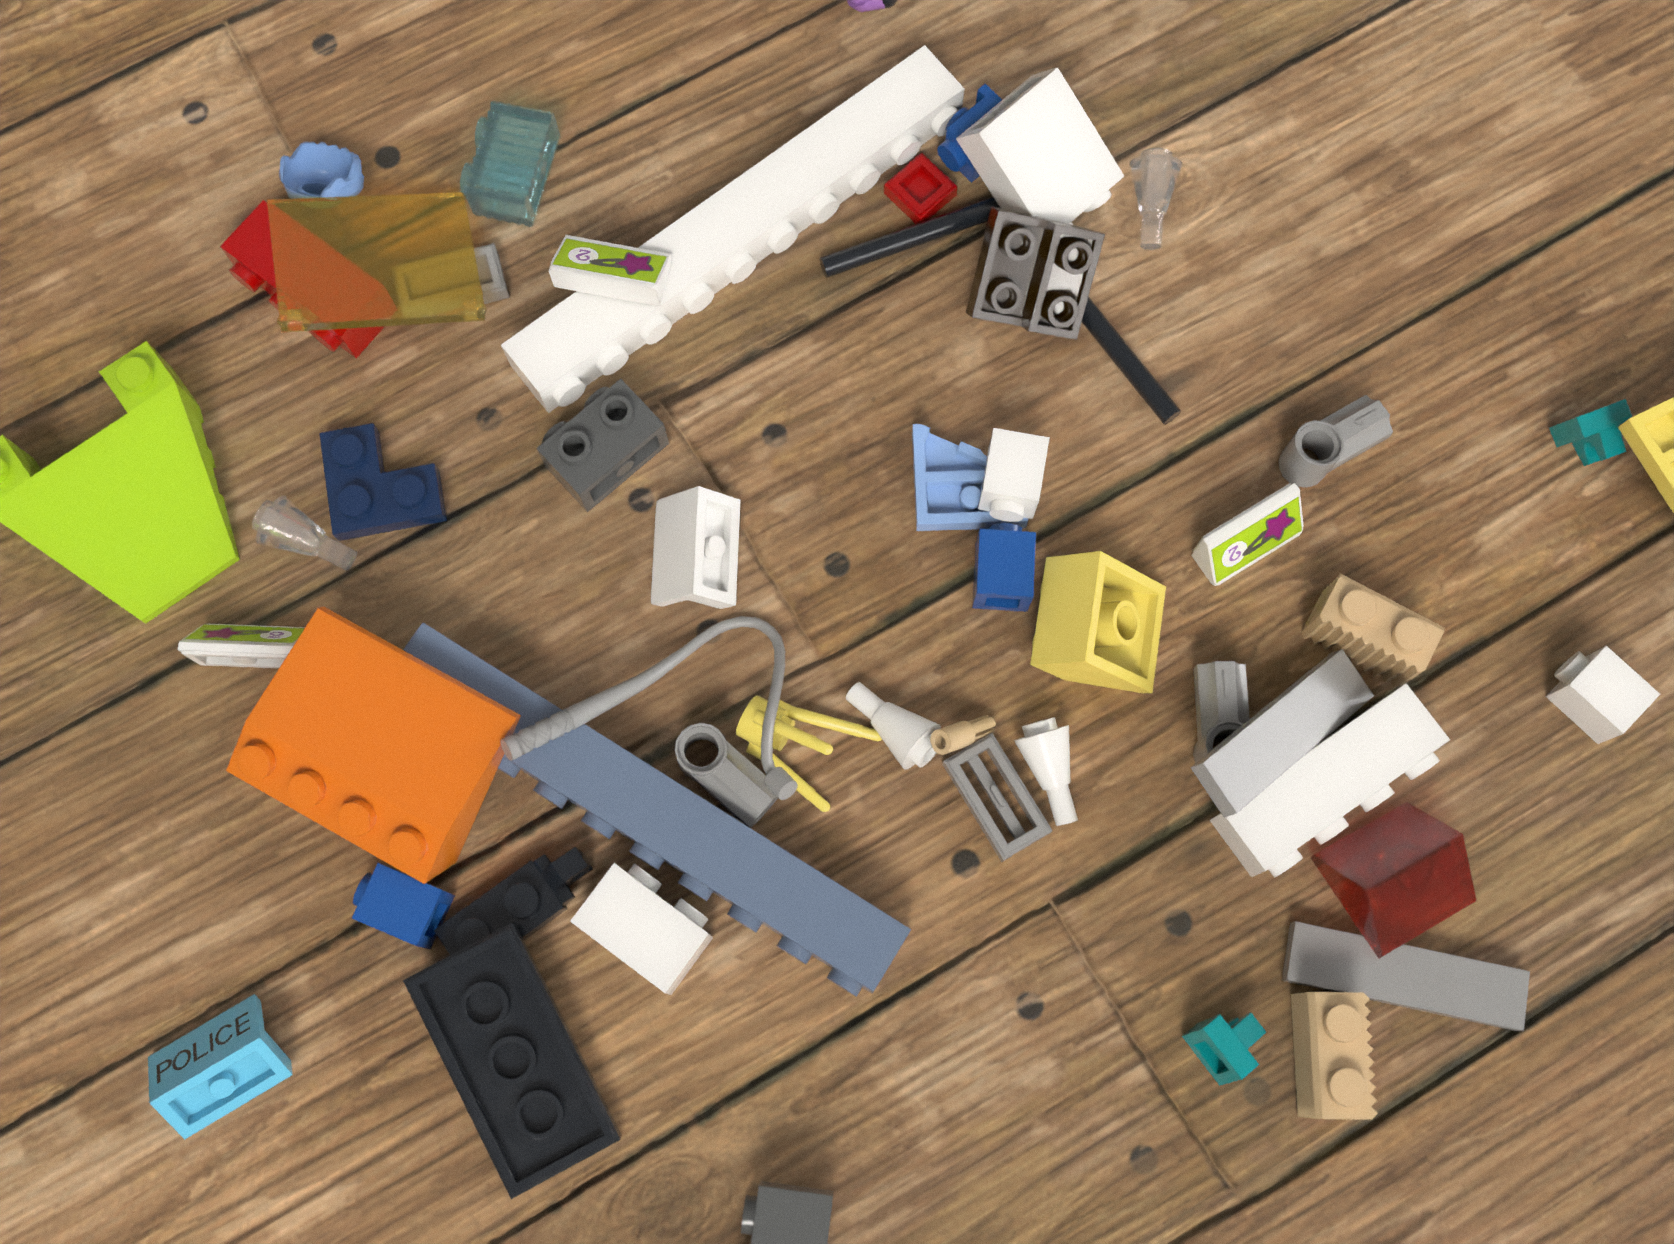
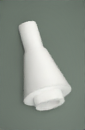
[846,682,941,770]
[1014,717,1078,826]

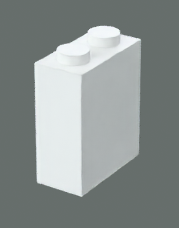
[956,67,1124,225]

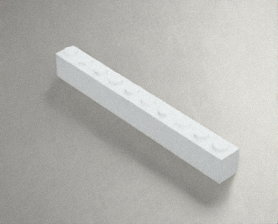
[501,45,965,413]

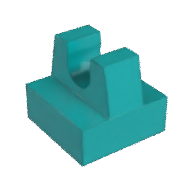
[1549,399,1633,466]
[1182,1012,1266,1086]

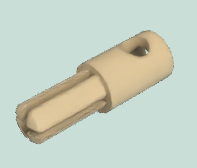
[930,715,996,755]

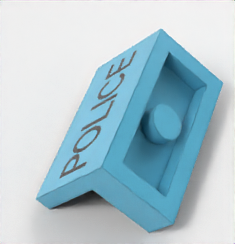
[148,994,293,1139]

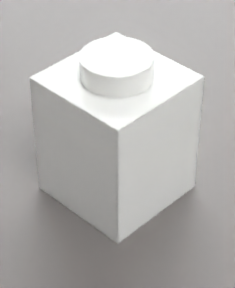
[978,428,1049,522]
[1546,646,1660,744]

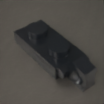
[434,847,593,955]

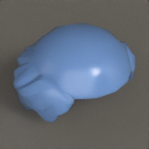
[279,141,364,213]

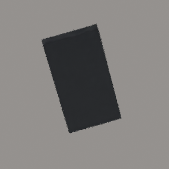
[403,922,622,1199]

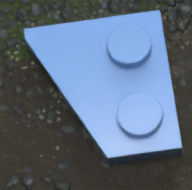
[912,424,1028,531]

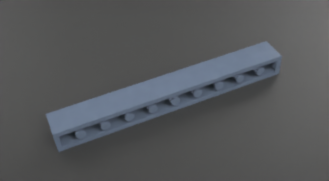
[403,622,911,997]

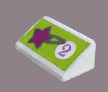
[548,235,672,306]
[1191,483,1303,586]
[178,624,305,668]

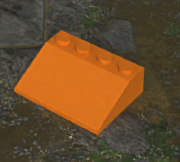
[226,606,521,884]

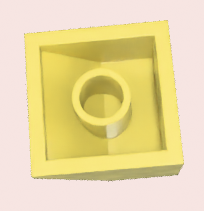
[1030,551,1166,693]

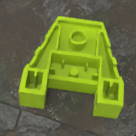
[0,341,240,624]

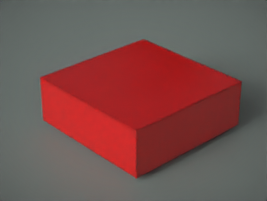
[884,153,958,224]

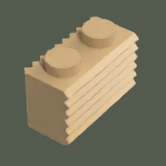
[1302,573,1445,687]
[1291,992,1378,1120]

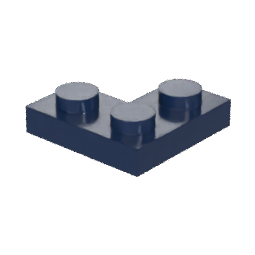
[319,423,447,541]

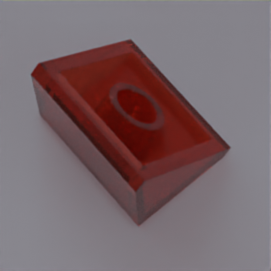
[1311,802,1477,959]

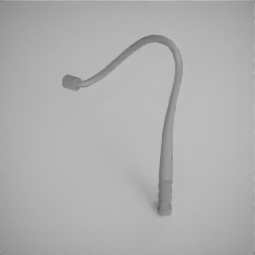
[500,616,798,800]

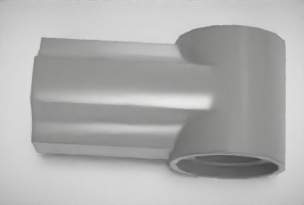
[1279,395,1393,487]
[1193,661,1249,764]
[675,723,778,828]

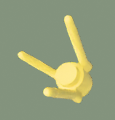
[736,695,882,812]

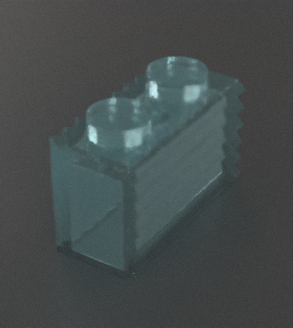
[460,101,560,227]

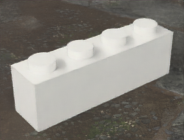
[1210,684,1450,878]

